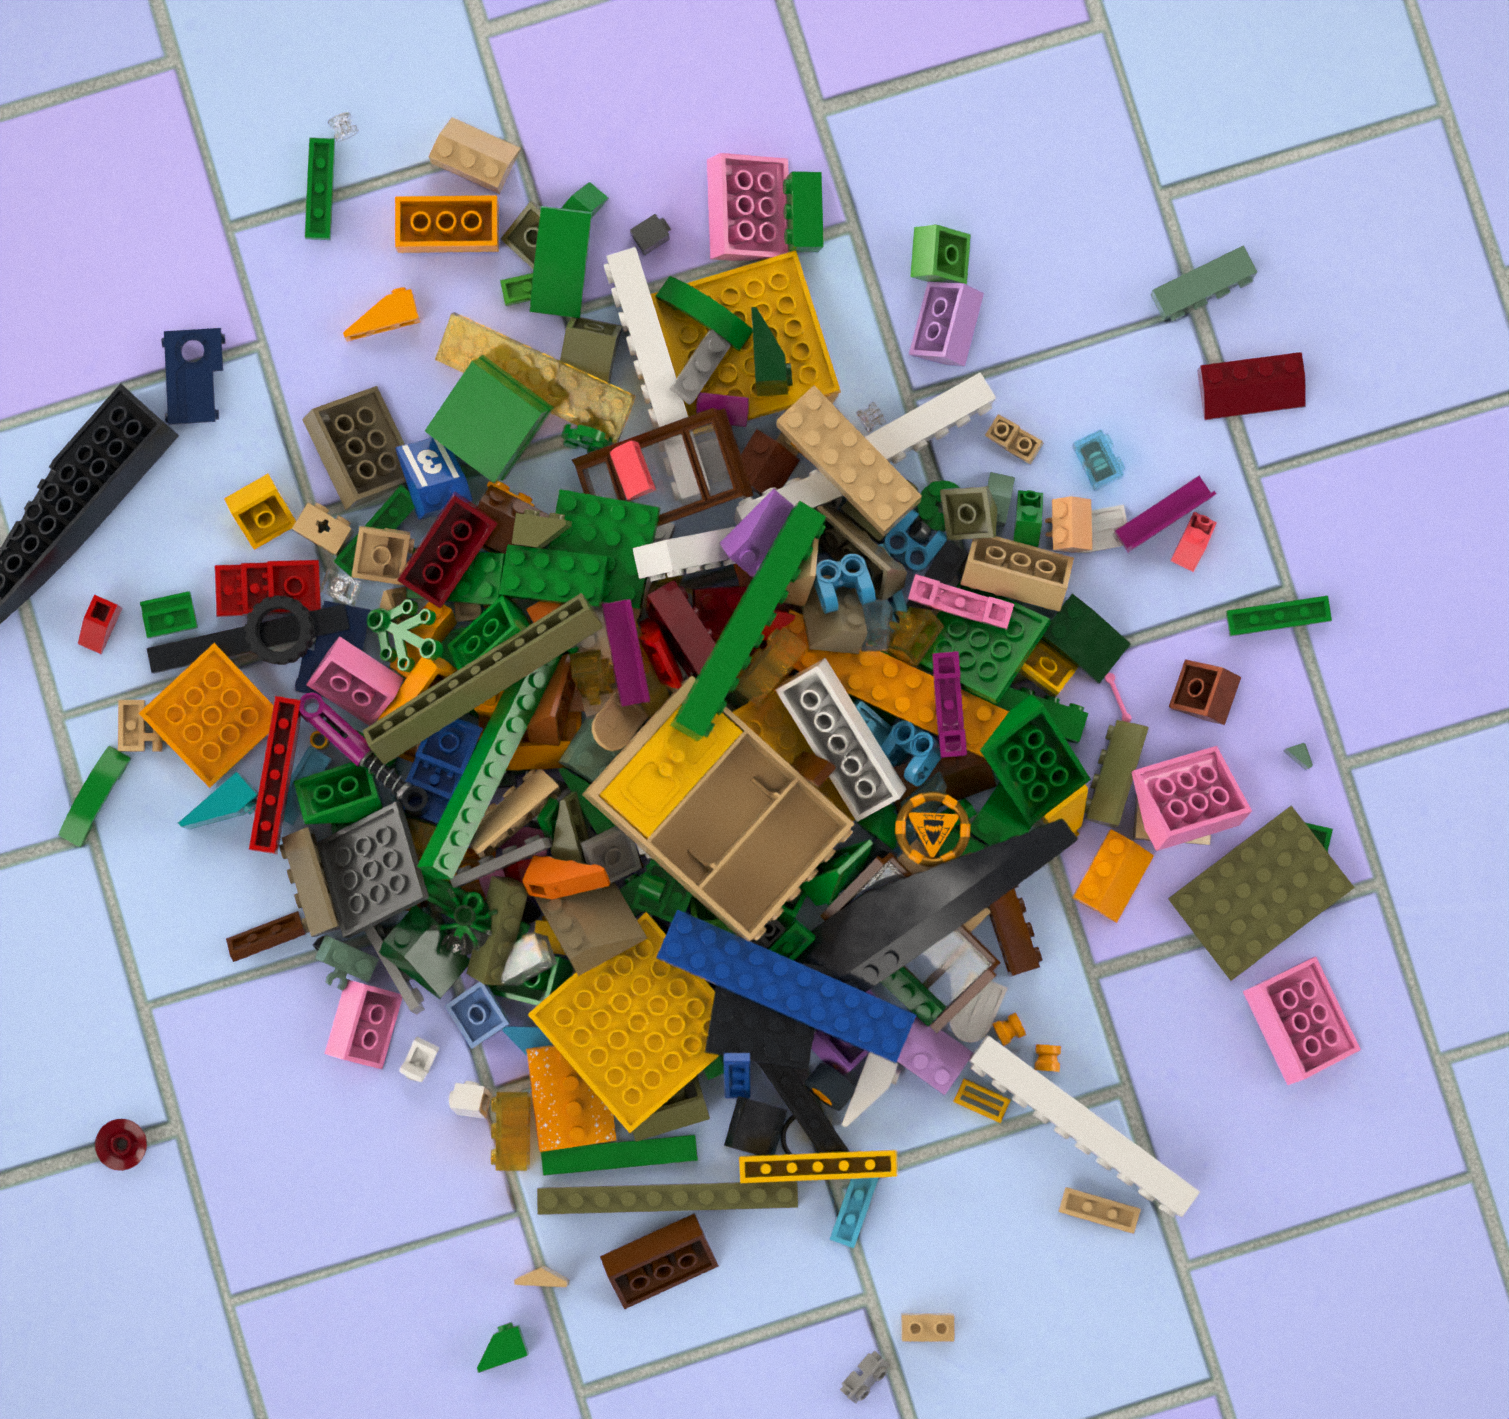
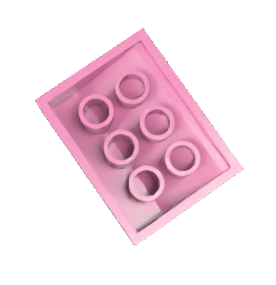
[707,153,789,261]
[1132,746,1252,851]
[1243,956,1361,1085]

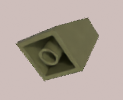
[555,317,622,398]

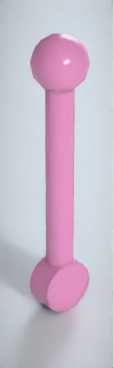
[1105,673,1132,722]

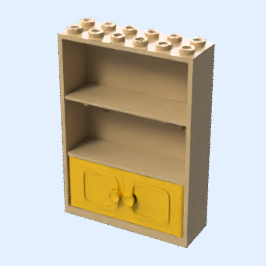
[582,676,854,941]

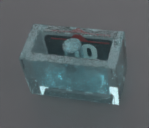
[1072,429,1125,491]

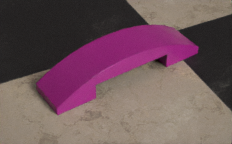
[932,651,967,757]

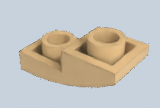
[985,414,1044,465]

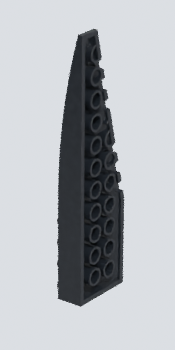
[0,383,180,624]
[794,818,1078,992]

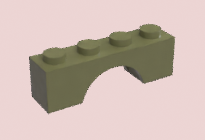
[466,876,528,986]

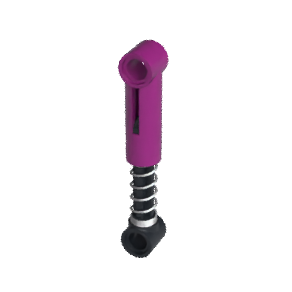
[299,692,429,817]

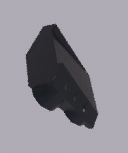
[724,1096,788,1155]

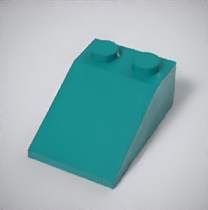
[178,772,258,830]

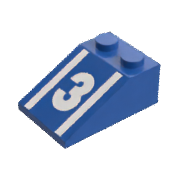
[395,437,473,520]

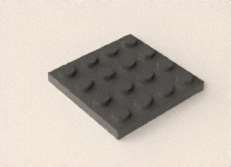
[317,802,429,938]

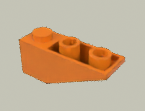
[522,855,611,900]

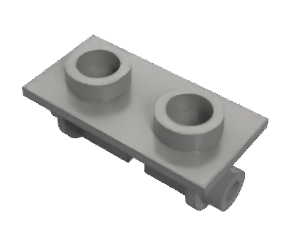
[840,1350,890,1404]

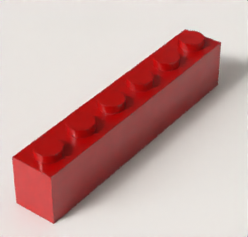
[249,696,302,855]

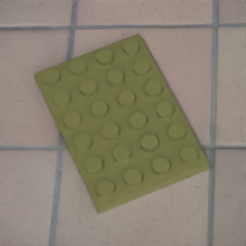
[1168,805,1355,981]

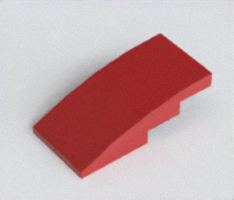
[214,560,321,617]
[638,618,683,689]

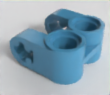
[884,510,947,573]
[814,554,876,614]
[881,721,942,786]

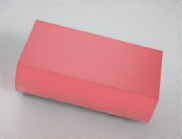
[610,440,656,502]

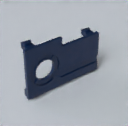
[161,328,226,425]
[295,600,371,697]

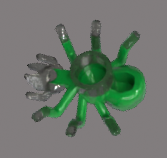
[431,888,498,955]

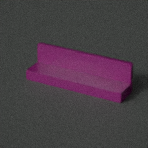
[1114,475,1217,553]
[601,599,650,707]

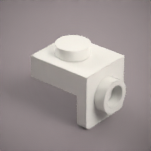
[399,1036,440,1082]

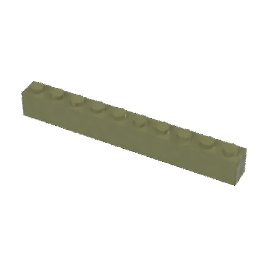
[362,593,603,765]
[537,1181,798,1215]

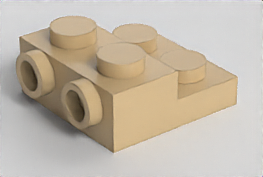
[352,526,415,585]

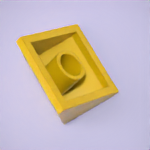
[1019,639,1079,697]

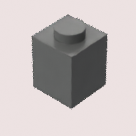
[630,213,671,256]

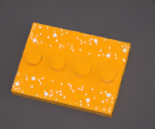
[526,1045,617,1152]

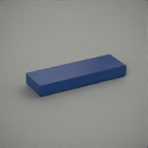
[724,1053,751,1099]

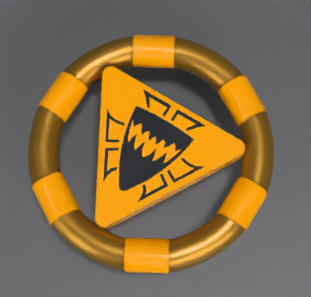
[895,792,970,867]

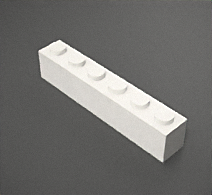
[865,372,996,464]

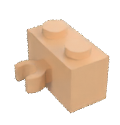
[1045,496,1092,553]

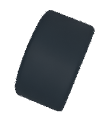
[805,1063,855,1111]

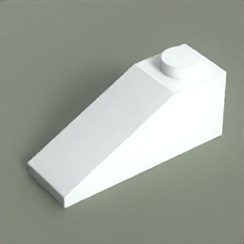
[841,1053,901,1127]

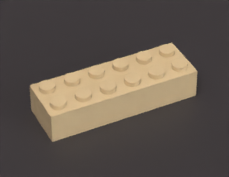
[776,386,922,537]

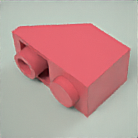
[1171,512,1217,572]

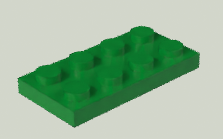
[499,544,609,609]
[406,547,506,605]

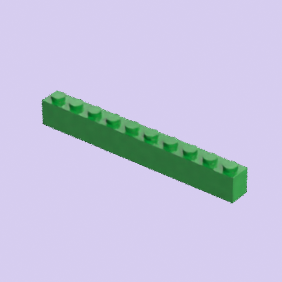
[670,501,826,741]
[417,653,563,879]

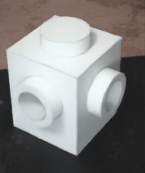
[448,1081,492,1119]

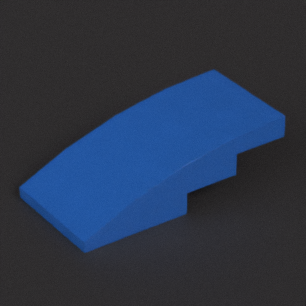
[403,718,483,825]

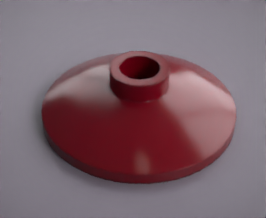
[95,1119,147,1171]

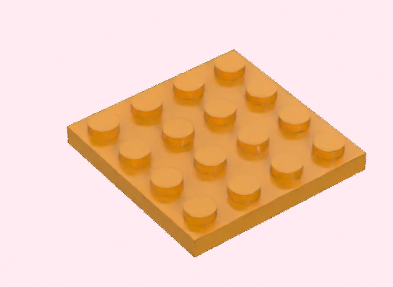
[138,643,274,788]

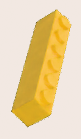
[739,1149,898,1183]

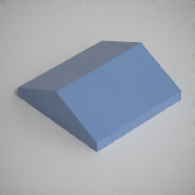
[444,982,511,1049]

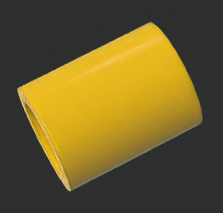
[310,731,330,750]

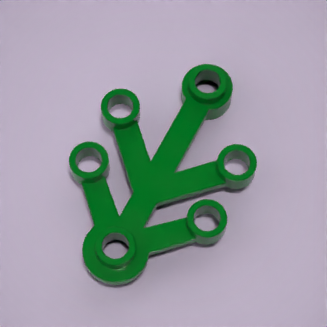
[367,599,443,672]

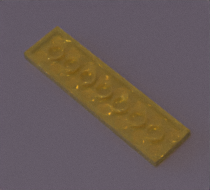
[435,312,636,443]

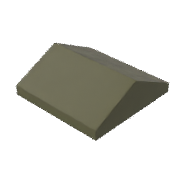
[500,201,541,270]
[940,486,997,540]

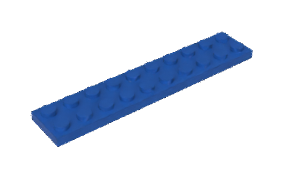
[656,909,916,1064]

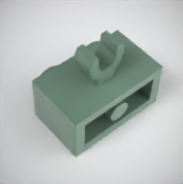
[315,935,379,991]

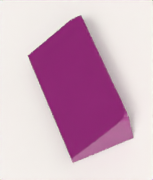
[696,392,750,428]

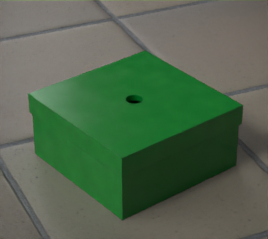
[425,355,554,483]

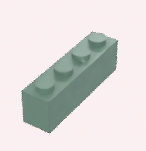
[1150,245,1257,322]

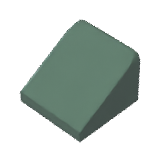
[1283,743,1313,770]

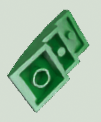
[530,206,592,318]

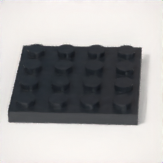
[705,963,825,1071]

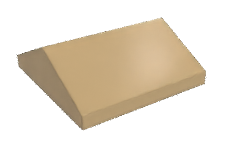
[514,1265,570,1287]

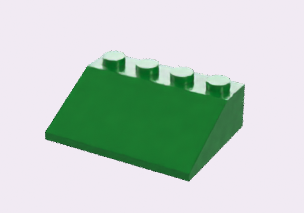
[980,695,1091,826]

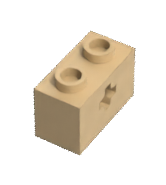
[292,502,354,557]
[901,1313,955,1342]

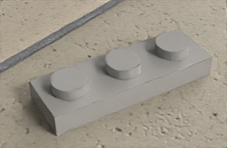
[670,329,731,405]

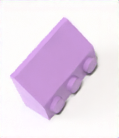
[909,282,984,366]
[897,1010,973,1095]

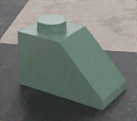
[987,472,1015,527]

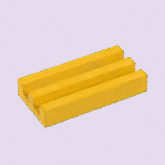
[953,1078,1011,1123]

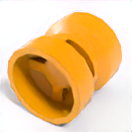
[992,1012,1026,1046]
[1034,1044,1061,1072]

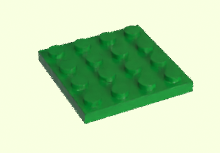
[548,489,661,609]
[909,579,1051,704]

